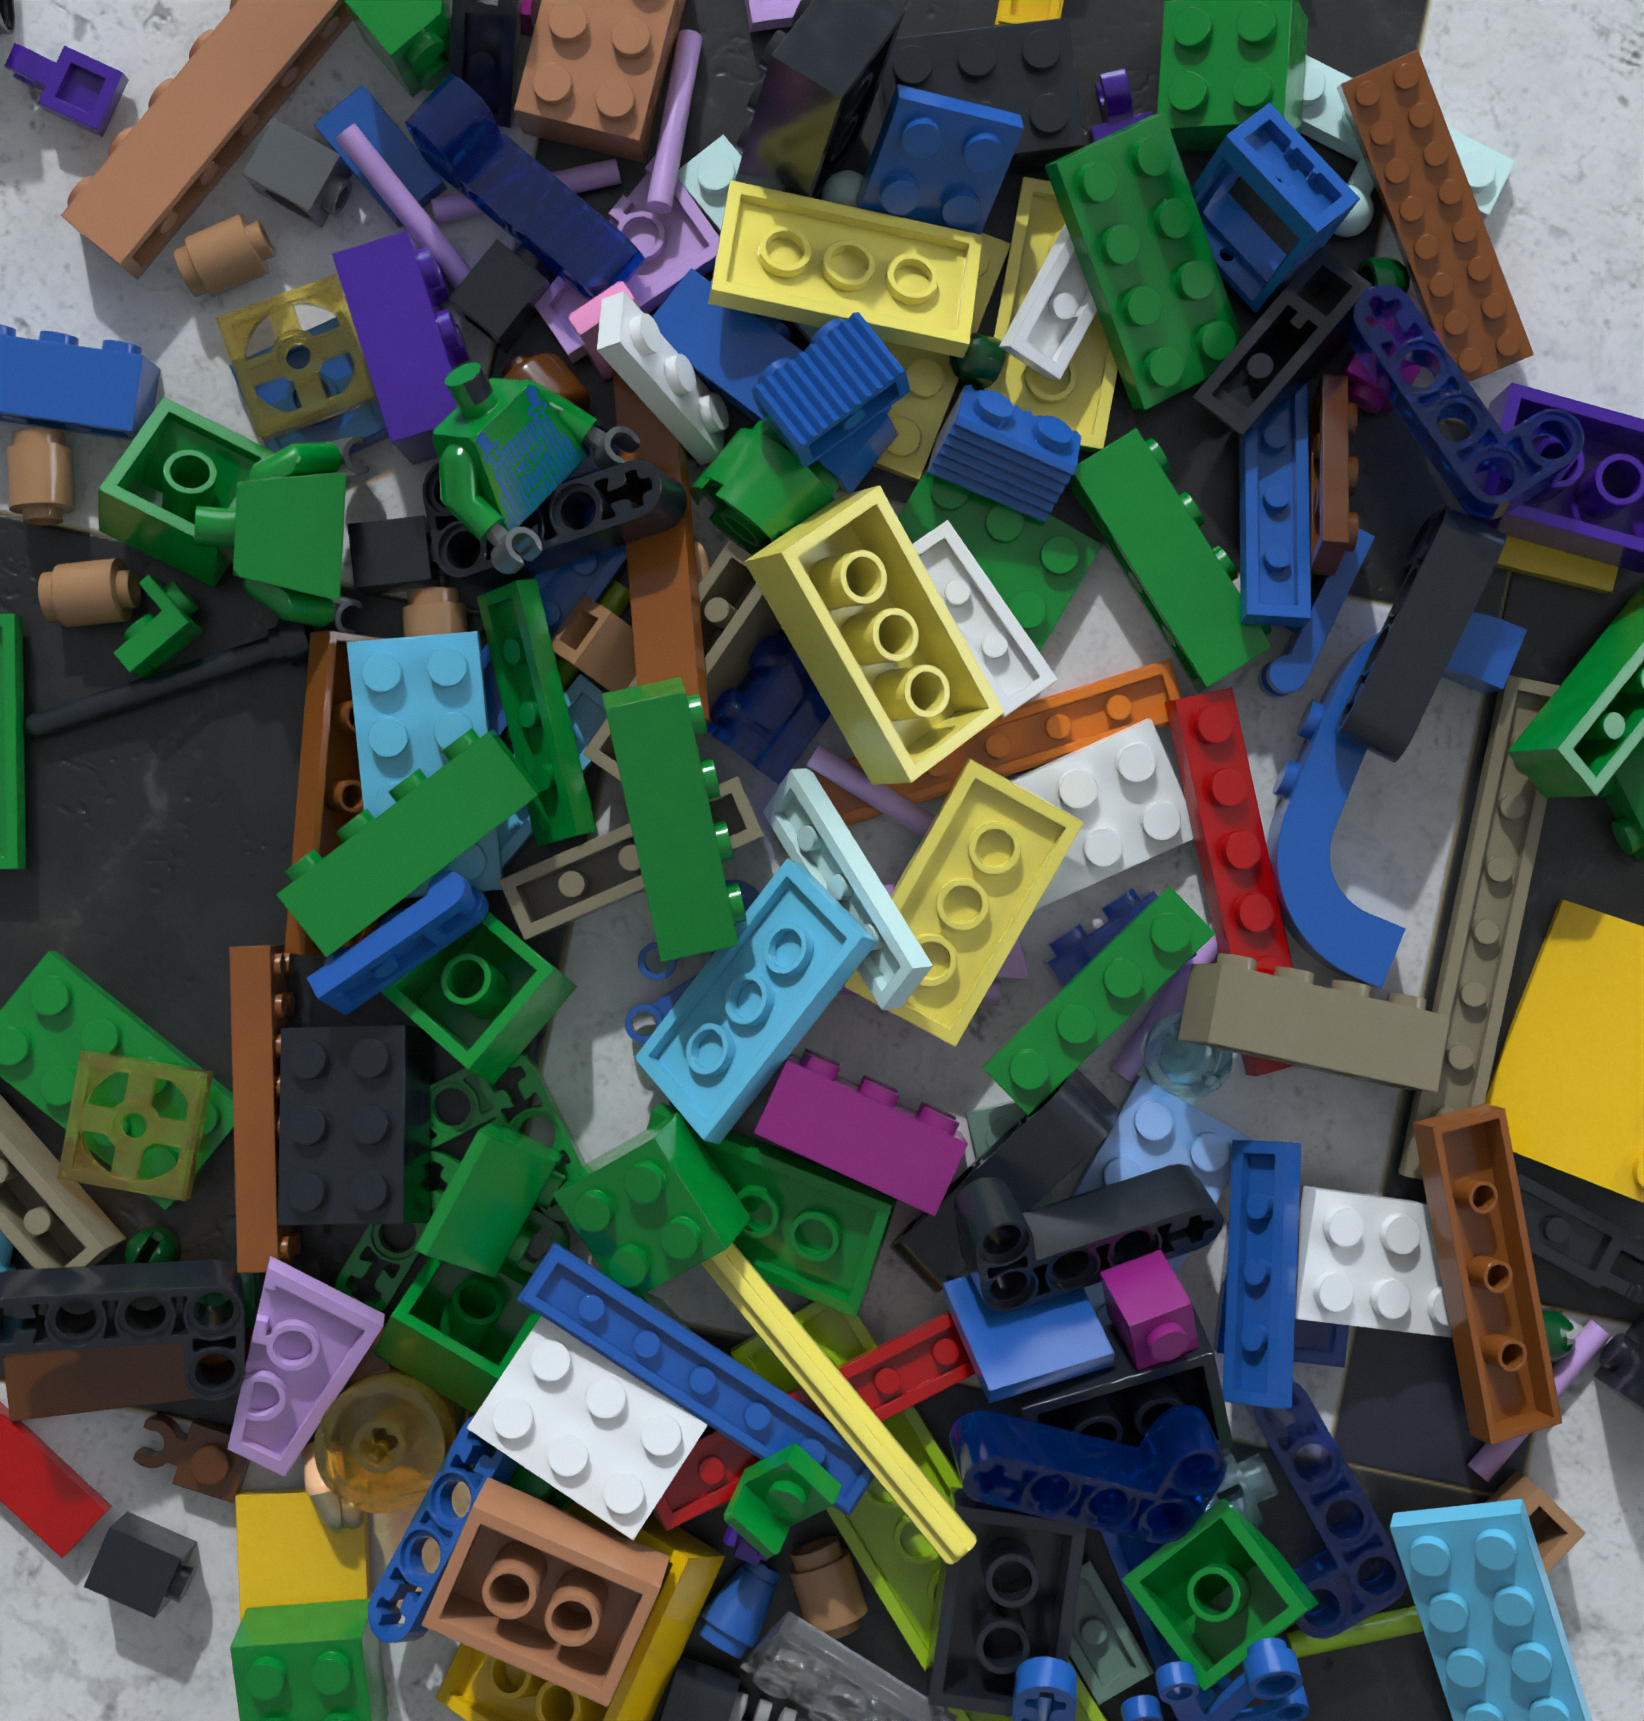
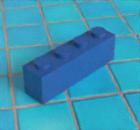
[652,268,898,494]
[0,324,160,441]

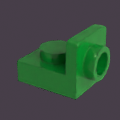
[113,574,205,677]
[724,1442,842,1558]

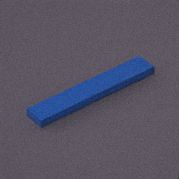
[517,1241,875,1517]

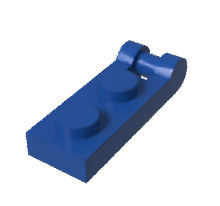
[1258,529,1375,698]
[307,870,489,1015]

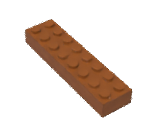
[1337,49,1534,387]
[284,631,382,957]
[229,944,301,1273]
[1413,1104,1562,1445]

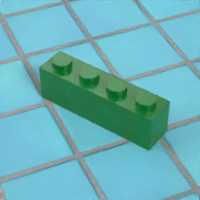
[1068,428,1273,693]
[1507,583,1644,798]
[602,677,747,962]
[276,728,541,958]

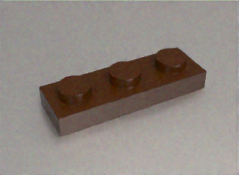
[1309,374,1359,576]

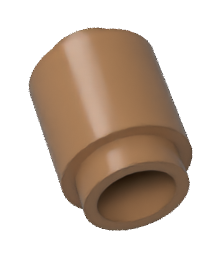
[173,213,275,297]
[6,428,75,526]
[38,558,142,628]
[402,587,468,637]
[788,1536,868,1640]

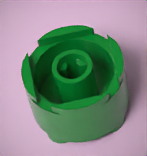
[690,420,840,555]

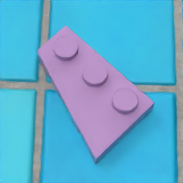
[534,156,719,363]
[228,1256,385,1477]

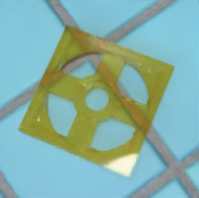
[215,274,378,442]
[57,1050,213,1201]

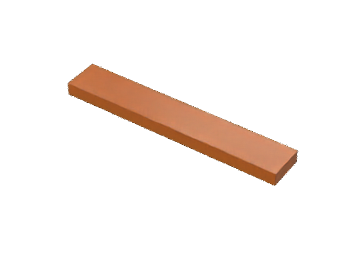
[812,659,1182,826]

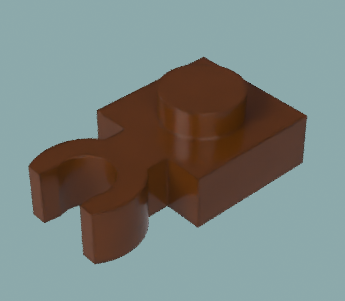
[133,1414,251,1503]

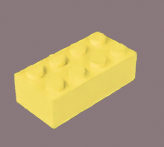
[744,485,1004,785]

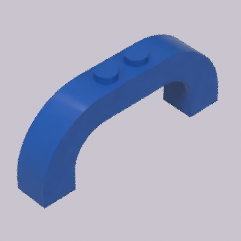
[1267,612,1527,988]

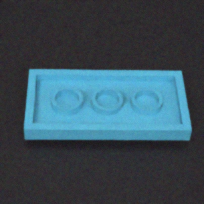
[347,631,504,898]
[634,858,877,1144]
[1390,1499,1593,1721]

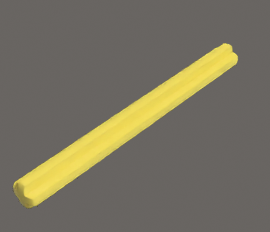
[701,1242,977,1565]

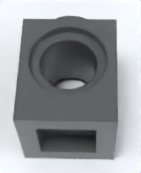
[242,118,353,228]

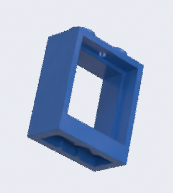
[1191,103,1360,313]

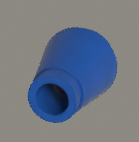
[697,1561,781,1659]

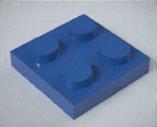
[856,84,1024,235]

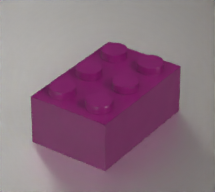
[754,1048,968,1216]

